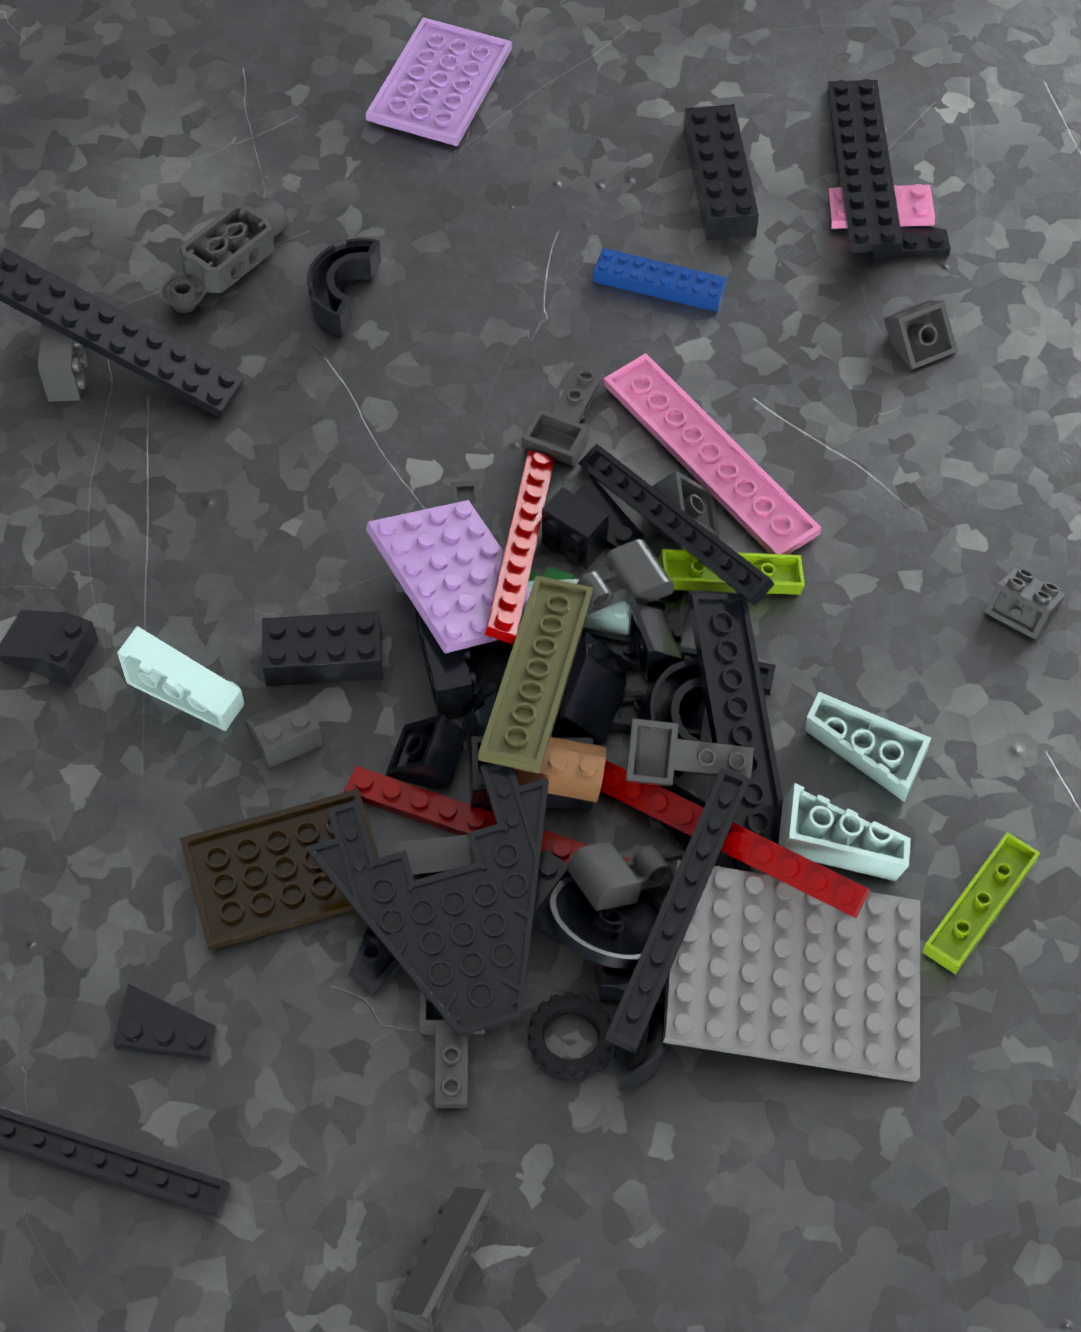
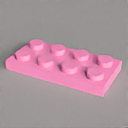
[828,184,935,229]

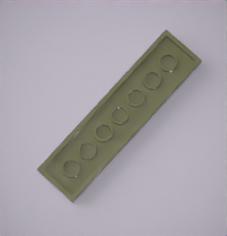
[478,576,594,774]

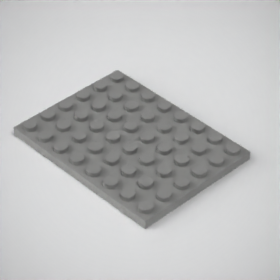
[663,860,920,1082]

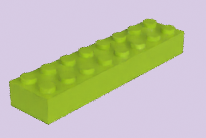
[658,549,805,595]
[922,832,1040,975]

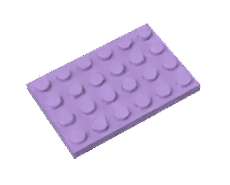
[366,17,512,146]
[366,500,531,653]

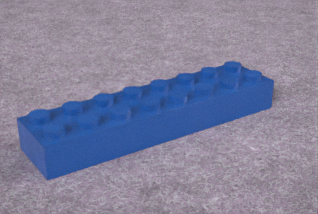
[593,248,727,312]

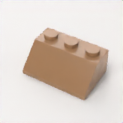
[514,737,606,802]

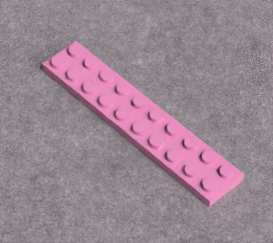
[603,353,822,555]

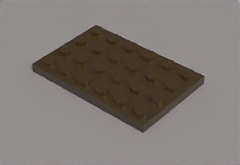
[180,789,380,951]

